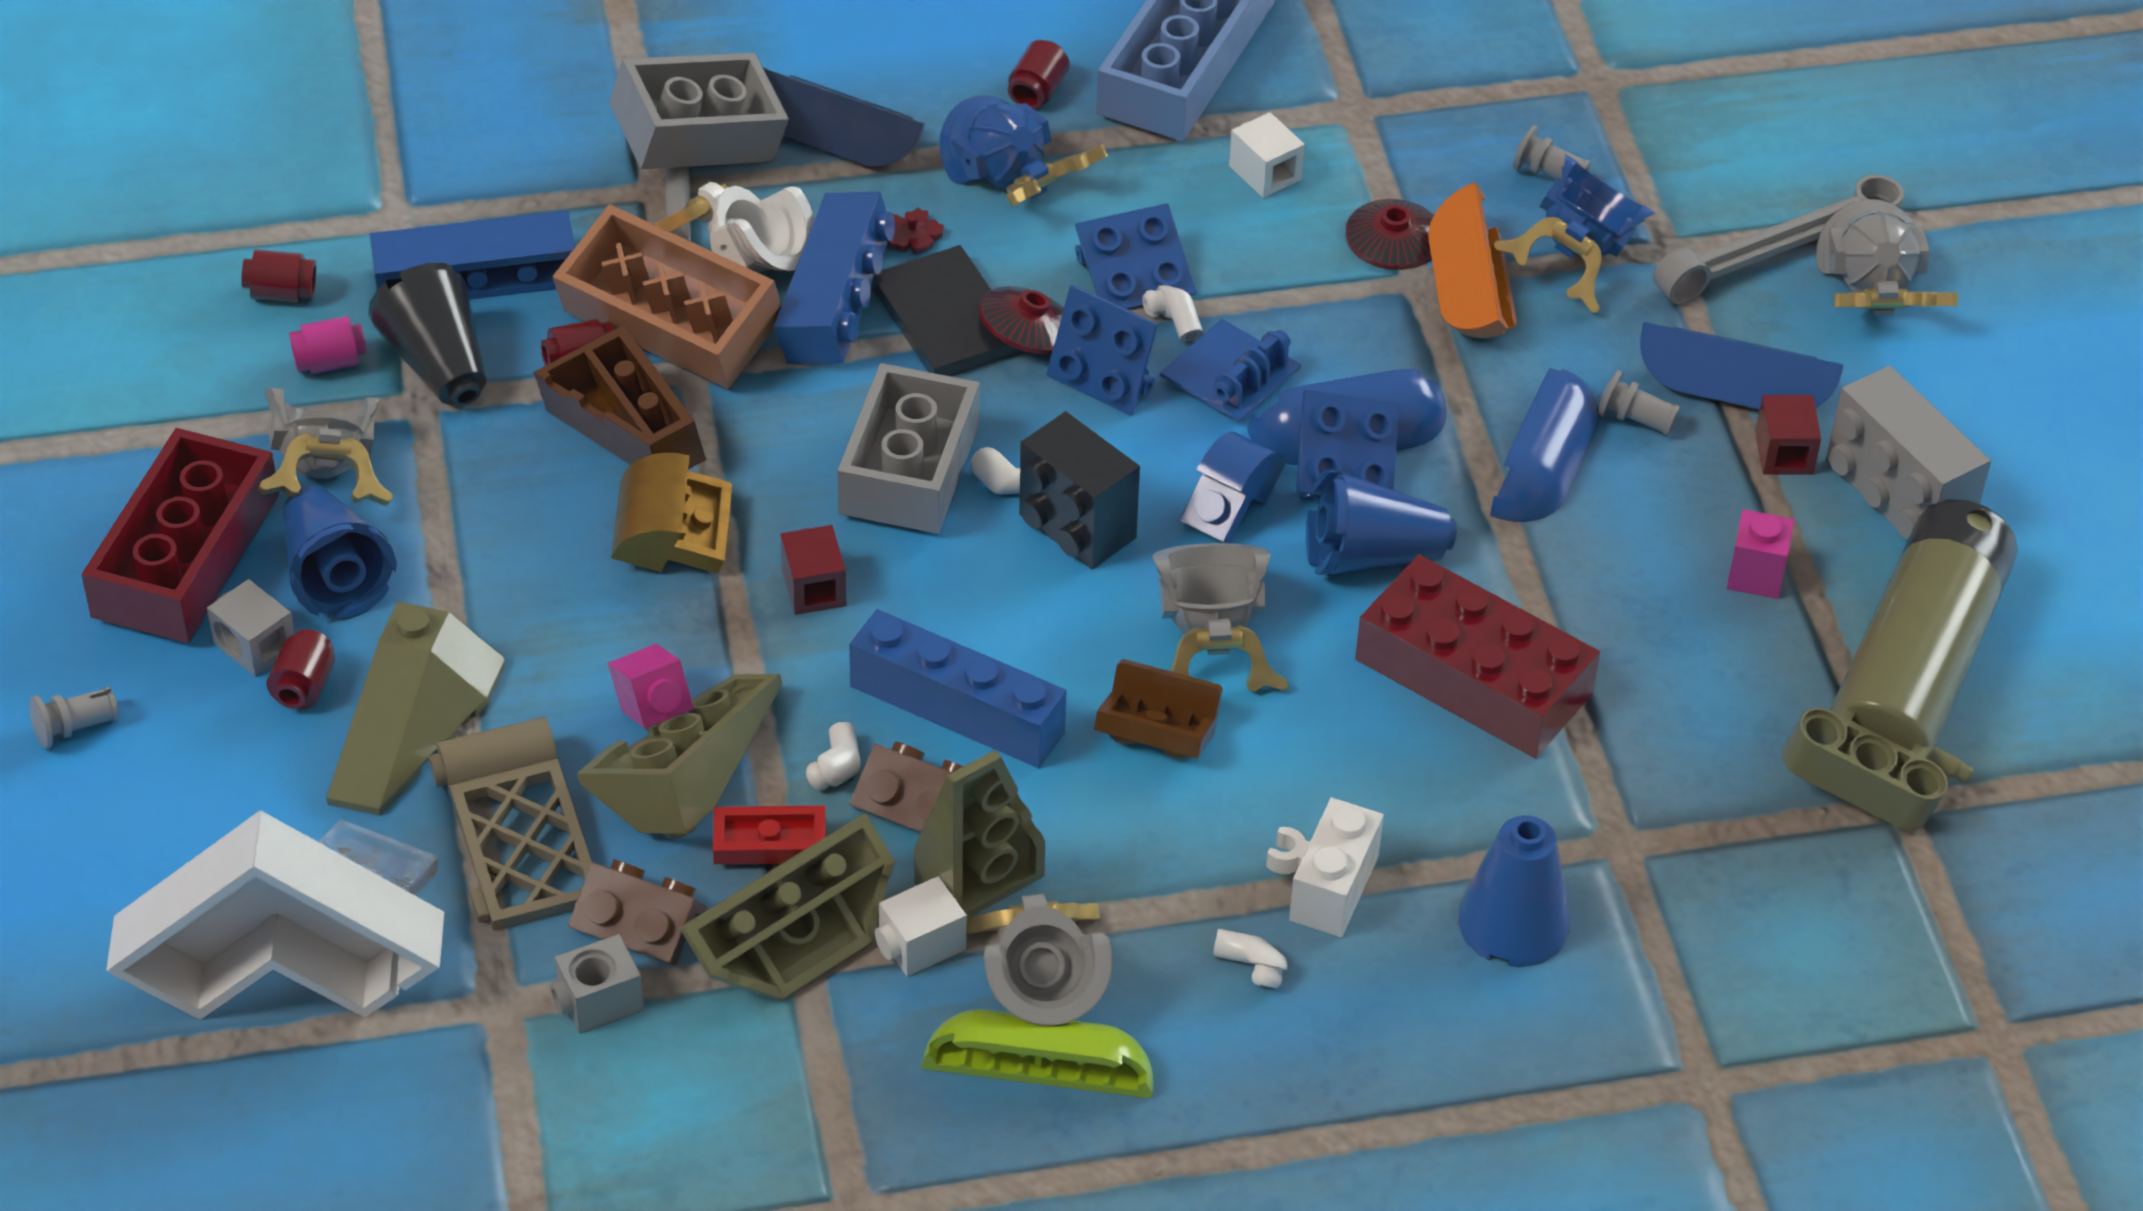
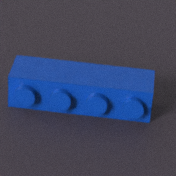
[774,191,895,364]
[370,210,575,300]
[849,609,1067,768]

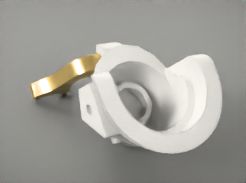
[654,182,815,272]

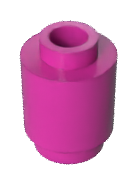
[289,316,367,375]

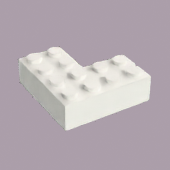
[106,810,444,1020]

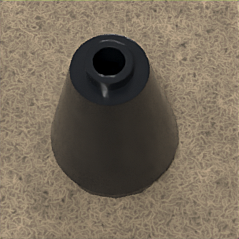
[368,263,487,406]

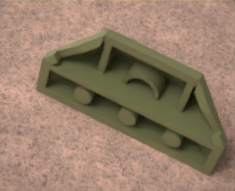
[680,813,895,1001]

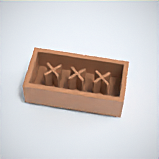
[552,204,781,389]

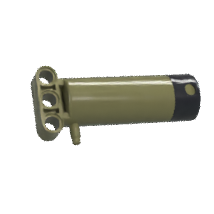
[1782,499,2018,830]

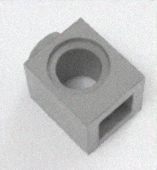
[207,579,295,677]
[550,934,644,1034]

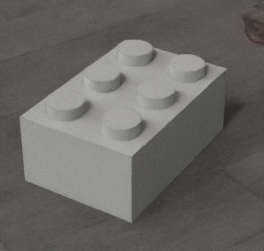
[609,53,789,170]
[837,363,980,534]
[1826,365,1991,540]

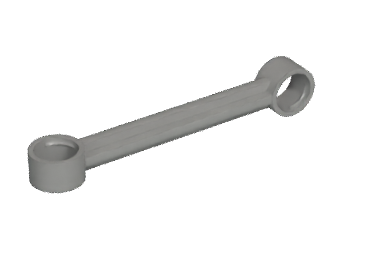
[1653,175,1904,305]

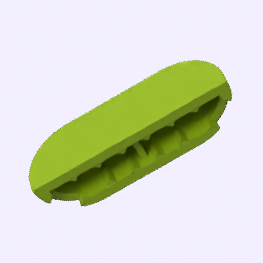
[921,1009,1153,1099]

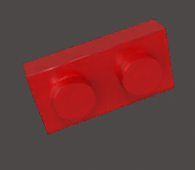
[713,805,826,865]

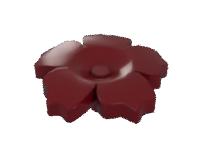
[887,207,944,254]

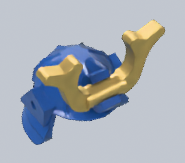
[940,95,1108,207]
[1494,154,1655,313]

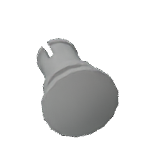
[1513,125,1591,180]
[1598,370,1681,436]
[29,686,119,749]

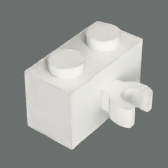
[1266,797,1384,938]

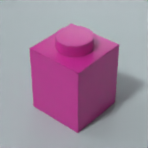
[1726,509,1795,599]
[607,643,694,729]

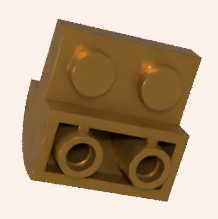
[611,453,732,574]

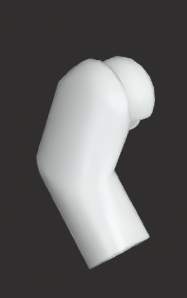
[1142,285,1203,342]
[971,447,1020,495]
[806,722,861,791]
[1213,929,1287,989]

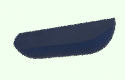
[763,67,925,166]

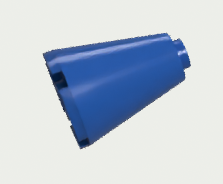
[1306,470,1457,575]
[283,486,397,619]
[1458,815,1571,967]

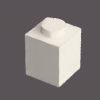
[1229,112,1305,198]
[875,876,967,977]

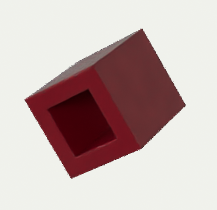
[1755,395,1821,475]
[780,525,847,615]

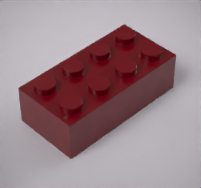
[81,428,279,643]
[1355,554,1600,759]

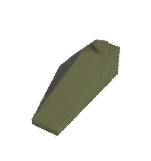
[577,674,782,838]

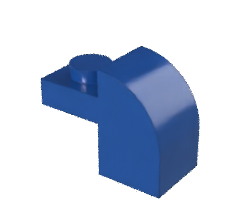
[1179,431,1288,543]

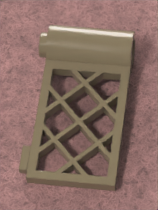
[428,716,592,931]

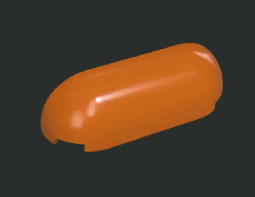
[1428,182,1516,338]

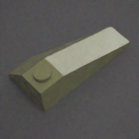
[326,601,505,816]
[914,750,1046,917]

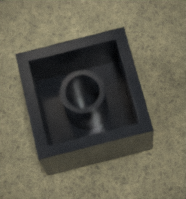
[1019,411,1140,570]

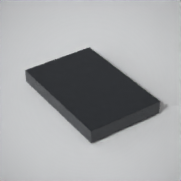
[871,245,1023,376]

